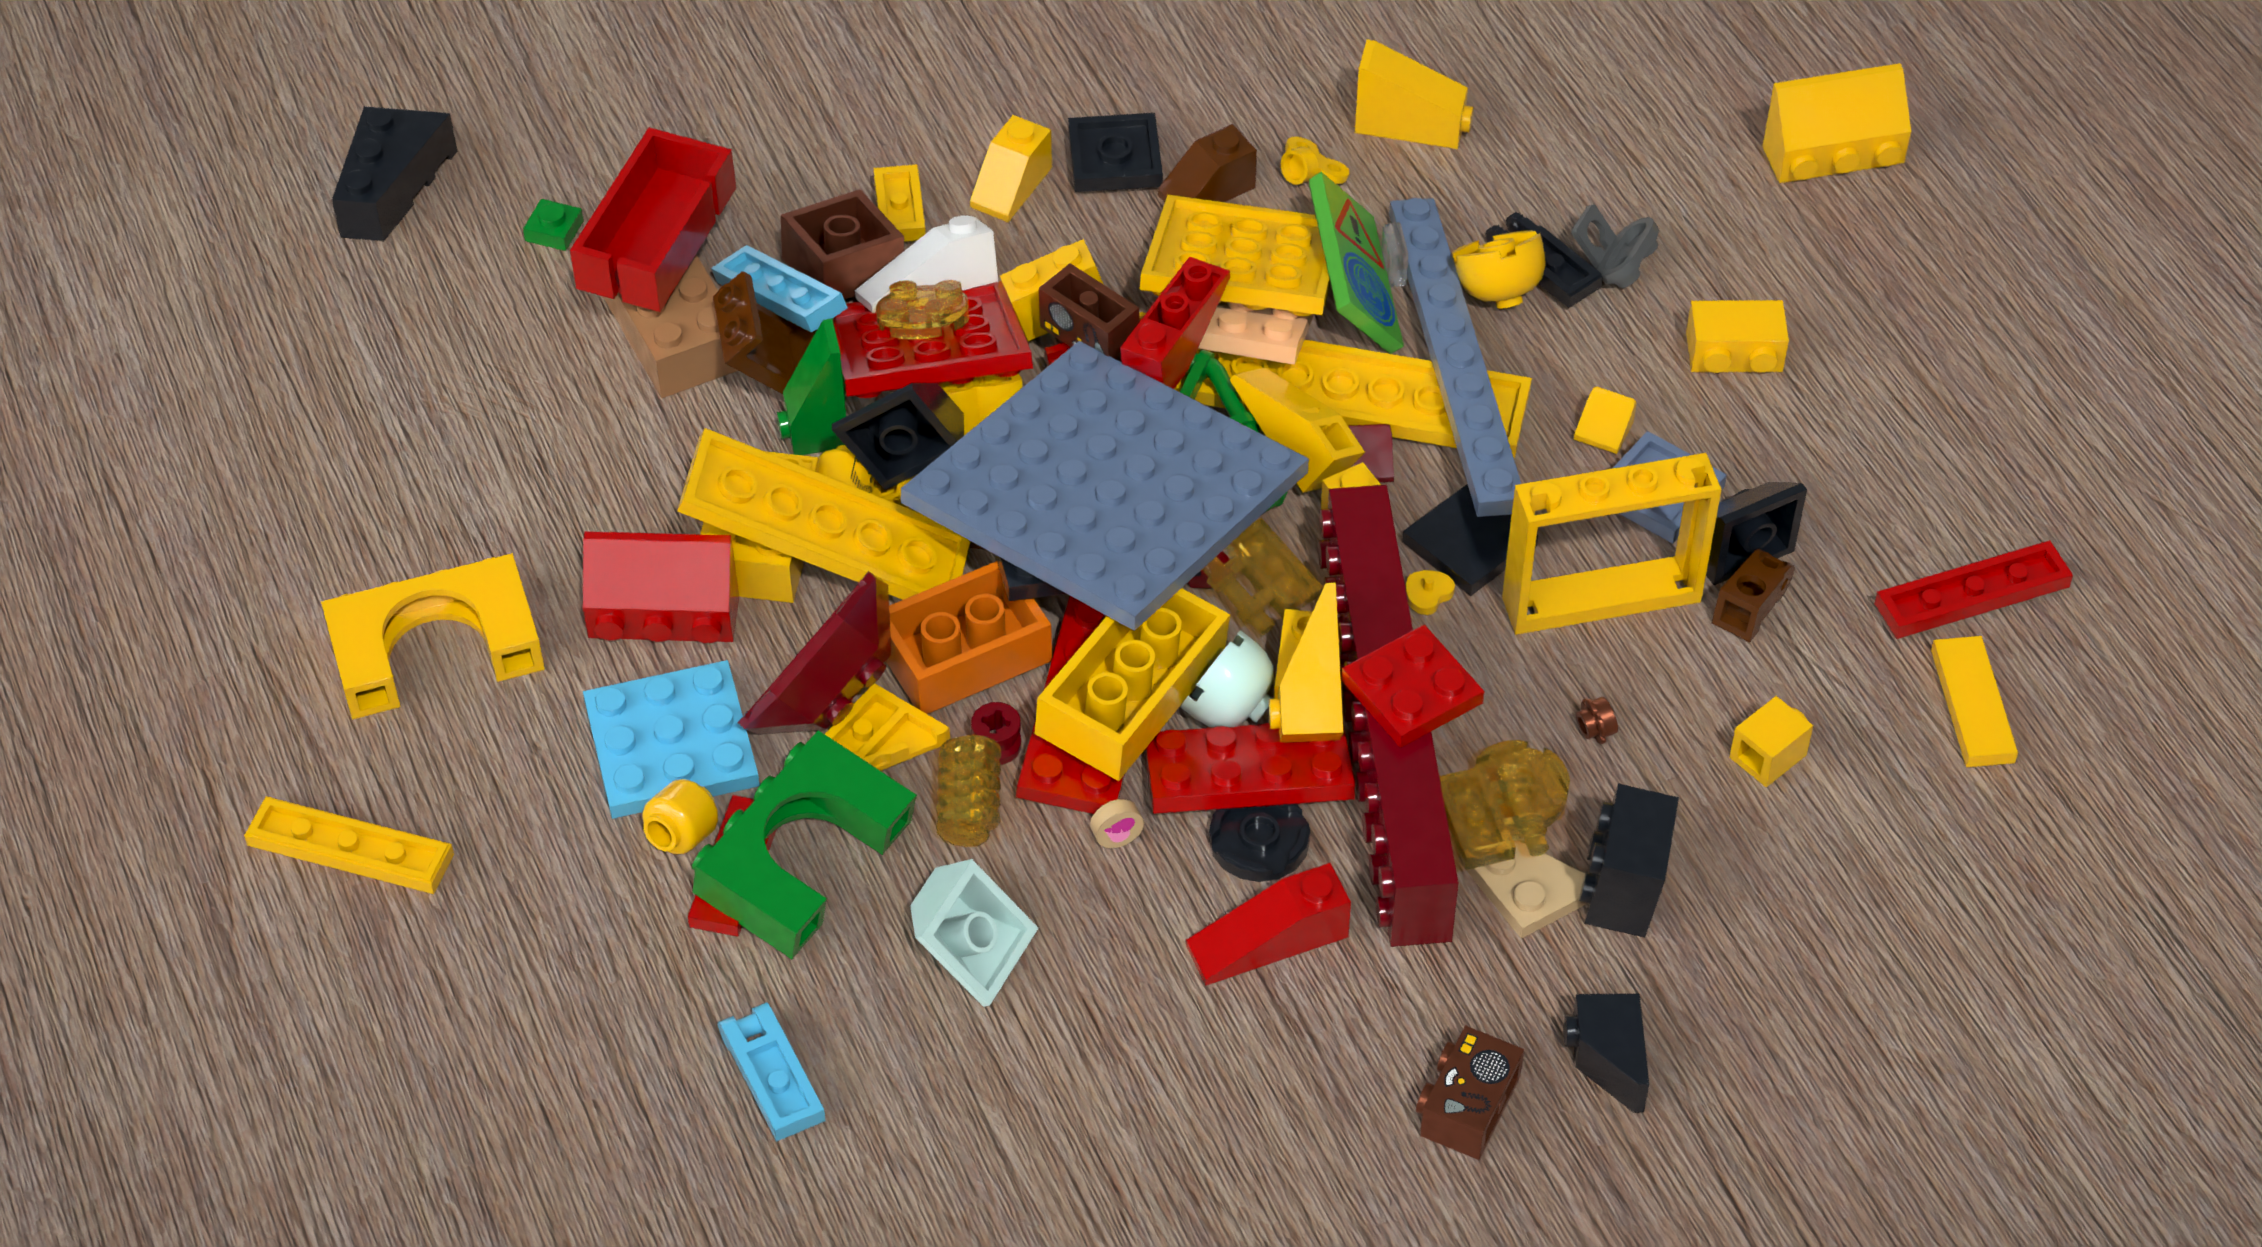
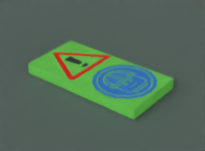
[1309,172,1404,354]

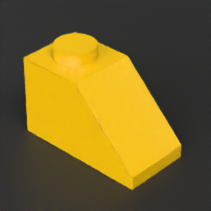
[970,115,1052,222]

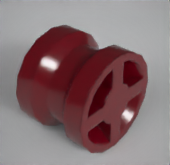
[971,702,1021,765]

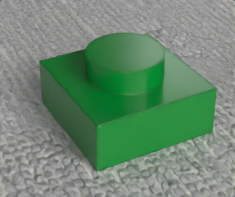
[523,199,584,251]

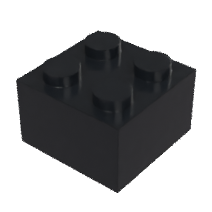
[1579,783,1679,938]

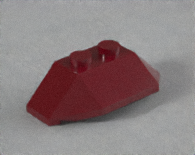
[738,571,891,735]

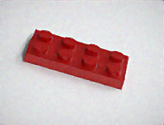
[1145,723,1355,814]

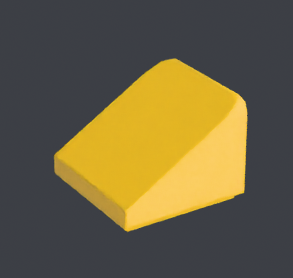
[1573,386,1637,454]

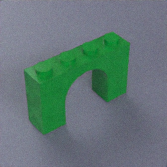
[692,730,917,959]

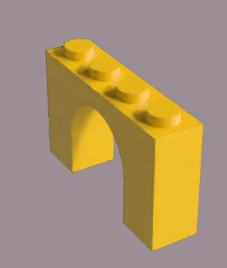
[321,553,545,720]

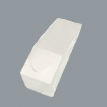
[855,216,998,313]

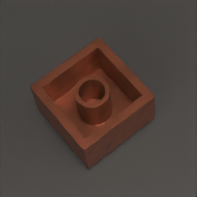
[781,189,904,300]

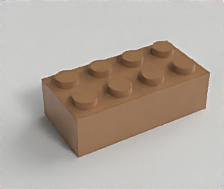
[603,255,738,399]

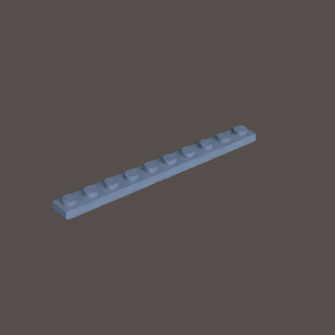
[1389,198,1521,517]

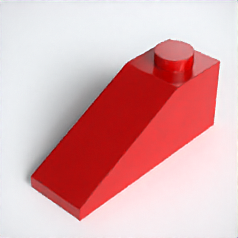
[1186,863,1351,986]

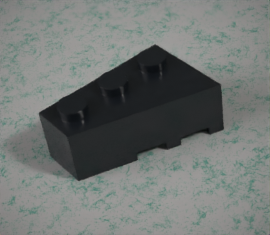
[332,106,458,241]

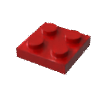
[1341,624,1484,748]

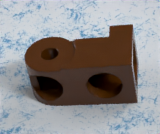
[1712,549,1795,642]

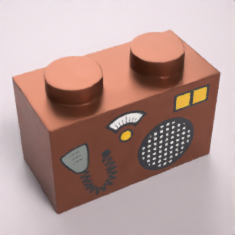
[1038,263,1140,362]
[1416,1025,1524,1160]

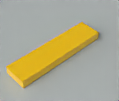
[244,796,454,894]

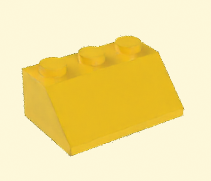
[1763,63,1911,183]

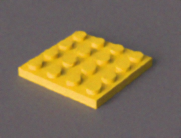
[1140,195,1330,316]

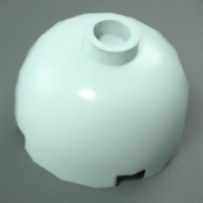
[1180,630,1274,728]

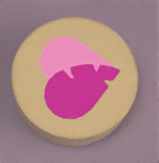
[1090,799,1144,848]

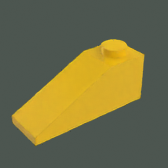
[1269,583,1343,742]

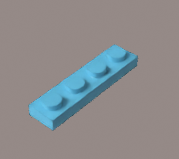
[711,245,848,332]

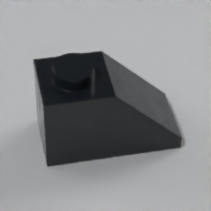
[1563,993,1649,1113]

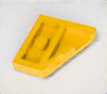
[825,683,950,771]

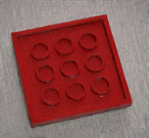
[833,281,1033,398]

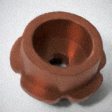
[1576,696,1618,744]

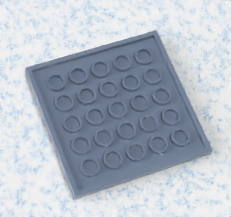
[901,341,1309,631]

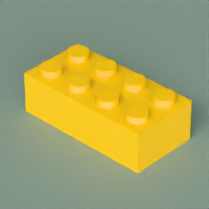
[1034,588,1230,781]

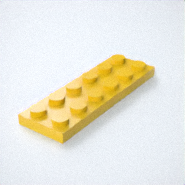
[677,428,970,600]

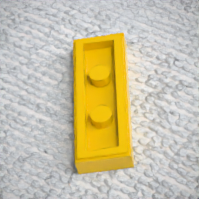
[1931,636,2018,768]

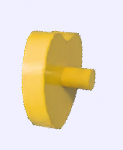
[1406,570,1455,615]

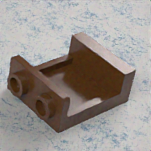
[713,271,817,394]

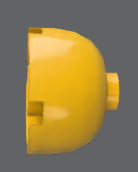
[1452,231,1545,309]

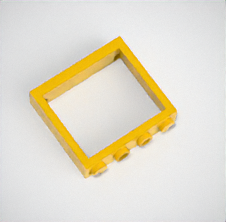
[1502,453,1722,635]

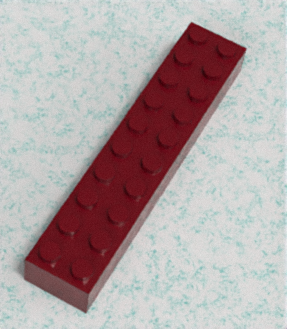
[1318,484,1459,947]

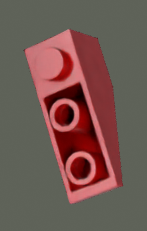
[1120,256,1230,389]

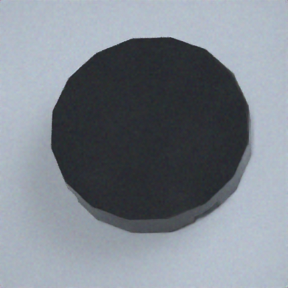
[1209,804,1311,882]

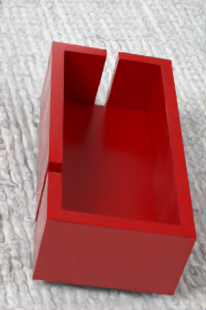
[570,127,736,312]

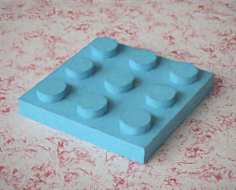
[583,660,760,819]

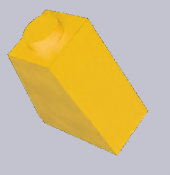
[1355,39,1474,149]

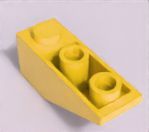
[1230,368,1365,493]

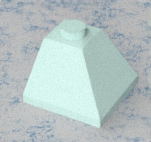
[910,859,1038,1007]

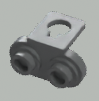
[1572,204,1659,288]

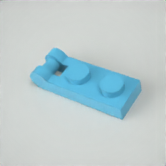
[718,1002,826,1142]

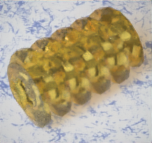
[936,735,1001,847]

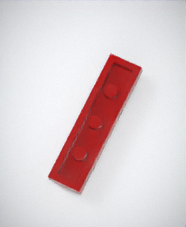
[1874,540,2073,639]

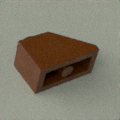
[1158,124,1257,203]

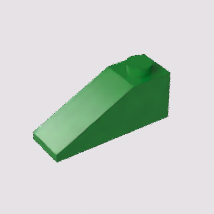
[777,318,846,455]

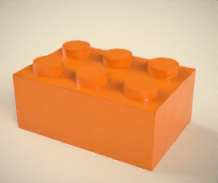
[886,561,1052,714]

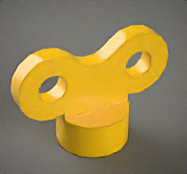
[1280,136,1350,185]

